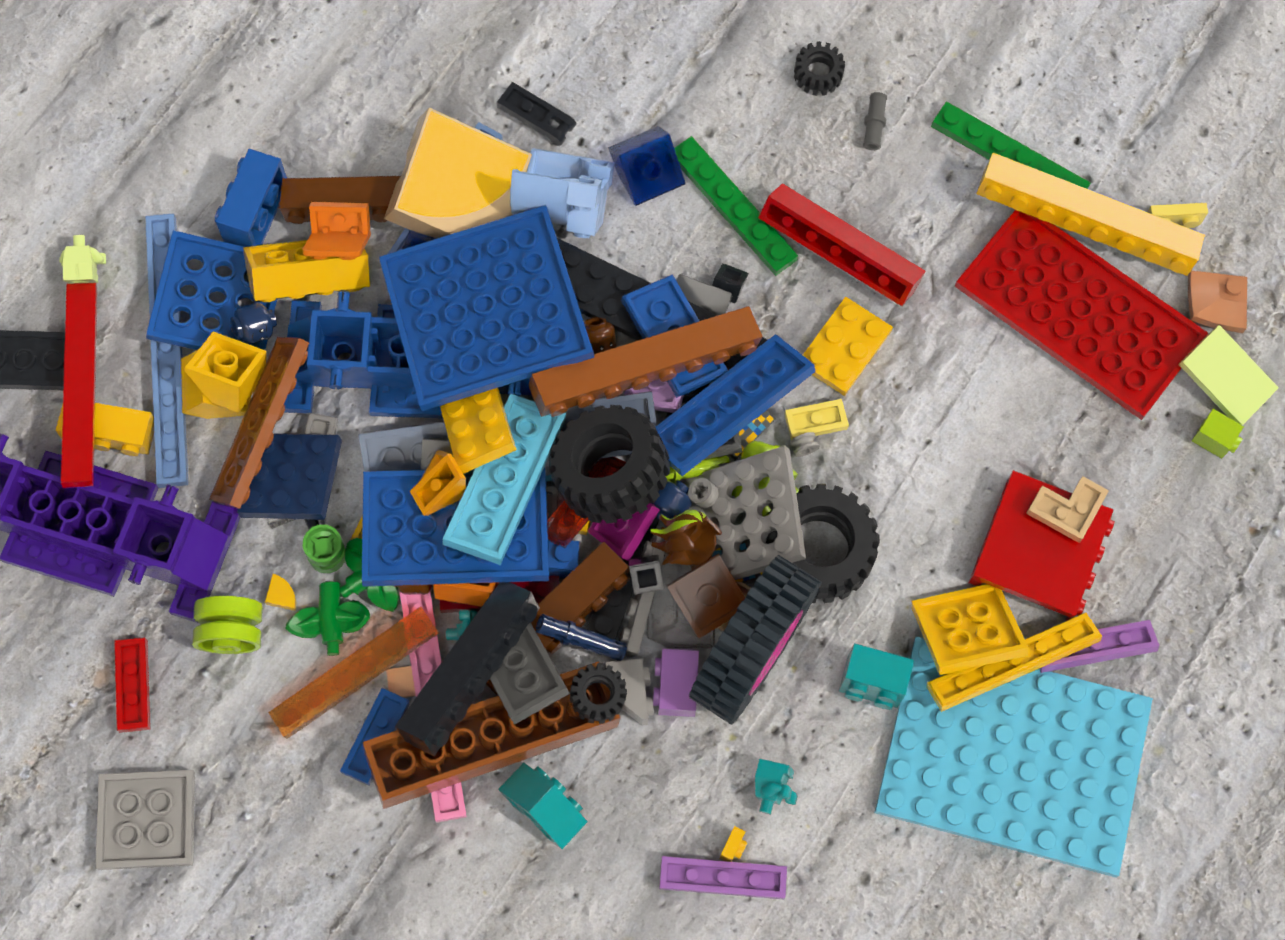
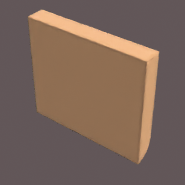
[386,666,416,698]

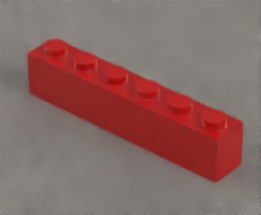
[758,183,926,306]

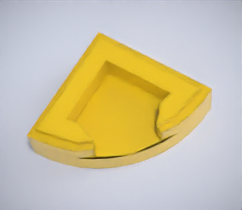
[265,574,297,611]

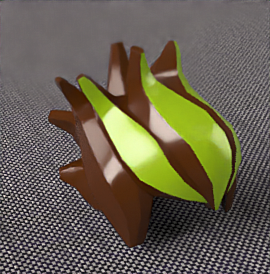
[651,509,722,570]

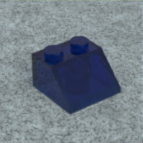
[608,126,686,206]

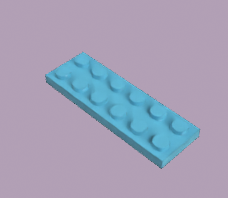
[442,394,566,565]

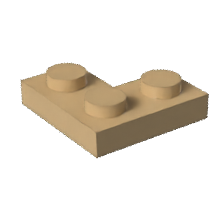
[1026,476,1109,543]

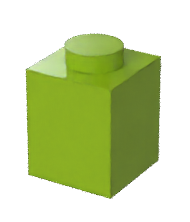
[1191,408,1244,459]

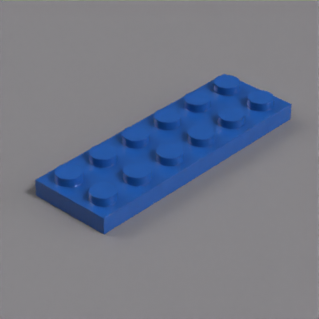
[655,334,816,476]

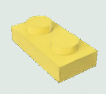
[1147,203,1208,228]
[784,399,849,440]

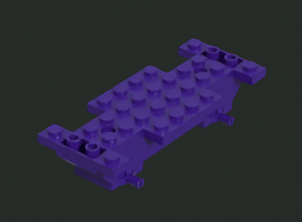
[0,434,241,623]

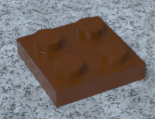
[666,554,745,639]

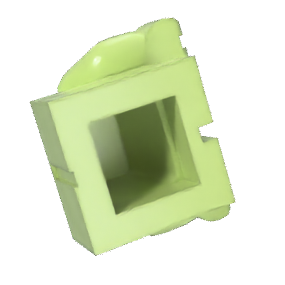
[59,235,106,284]

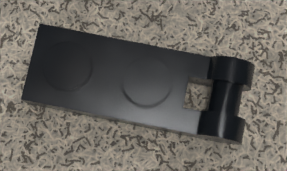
[497,82,577,146]

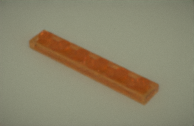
[268,606,439,739]

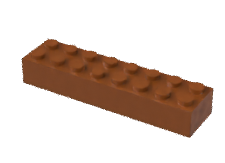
[363,661,621,809]

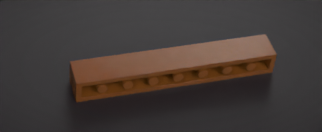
[528,306,763,417]

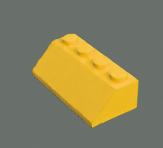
[243,240,370,302]

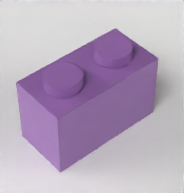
[653,649,699,717]

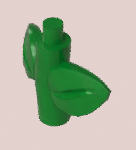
[340,538,399,612]
[285,582,370,656]

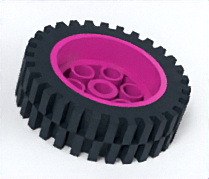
[689,555,822,725]

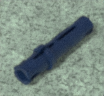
[536,614,627,661]

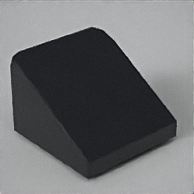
[712,263,749,303]
[629,555,665,595]

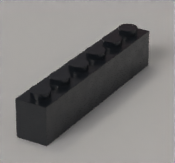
[395,582,540,756]

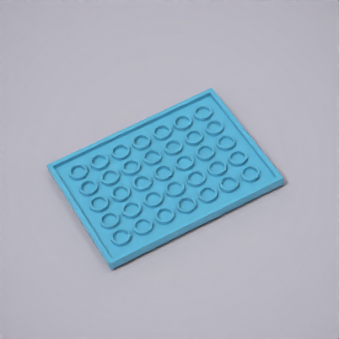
[874,636,1153,878]

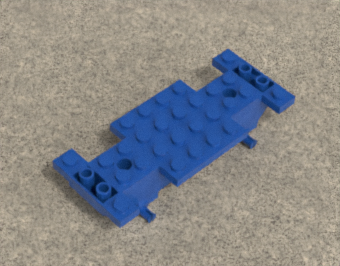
[284,292,532,419]

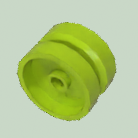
[192,596,263,654]

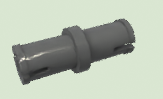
[863,92,887,150]

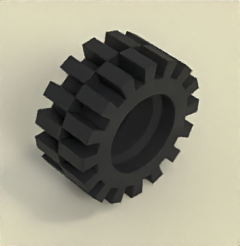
[794,41,845,96]
[570,663,627,724]

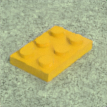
[803,296,893,396]
[440,388,517,474]

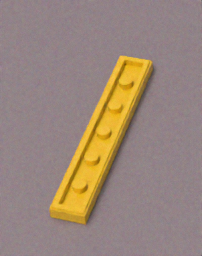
[926,613,1102,712]

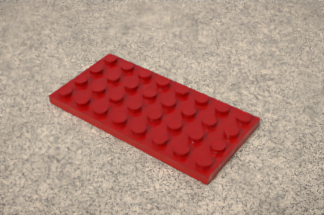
[955,210,1208,420]

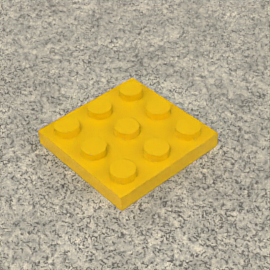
[911,584,1028,675]

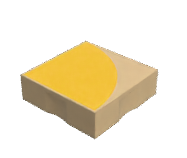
[384,108,532,239]

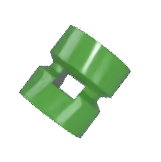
[302,525,346,574]

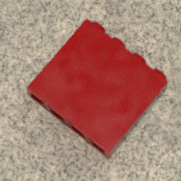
[968,470,1115,621]

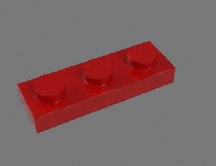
[114,637,151,733]

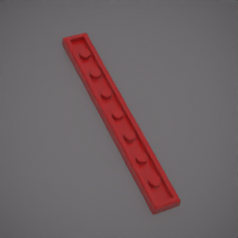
[61,283,97,488]

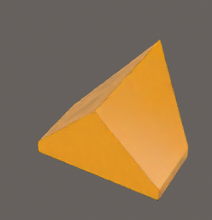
[410,450,466,516]

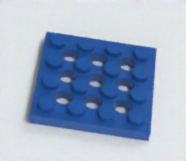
[146,230,278,351]

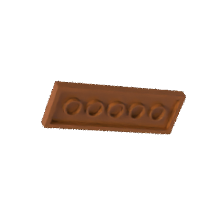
[209,337,309,509]

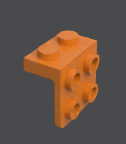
[303,202,371,260]

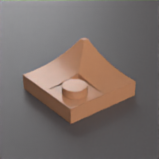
[1188,270,1248,333]

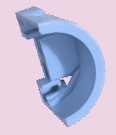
[510,148,615,238]

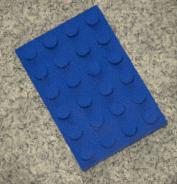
[362,467,549,586]

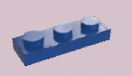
[340,688,410,786]

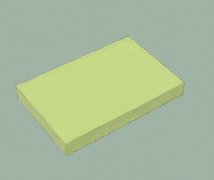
[1178,325,1279,425]

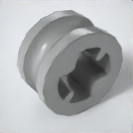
[790,432,820,457]
[688,478,719,508]

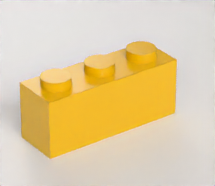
[55,403,154,456]

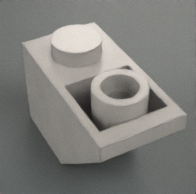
[605,659,654,725]

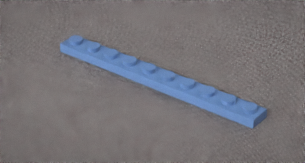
[145,213,189,488]

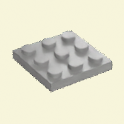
[95,770,195,870]

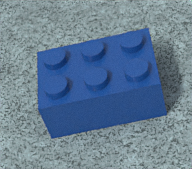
[215,148,287,247]

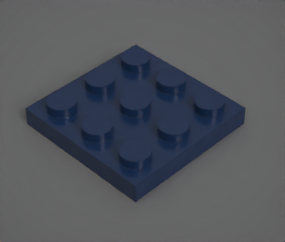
[237,434,342,520]

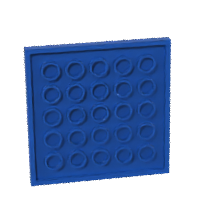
[379,205,595,411]

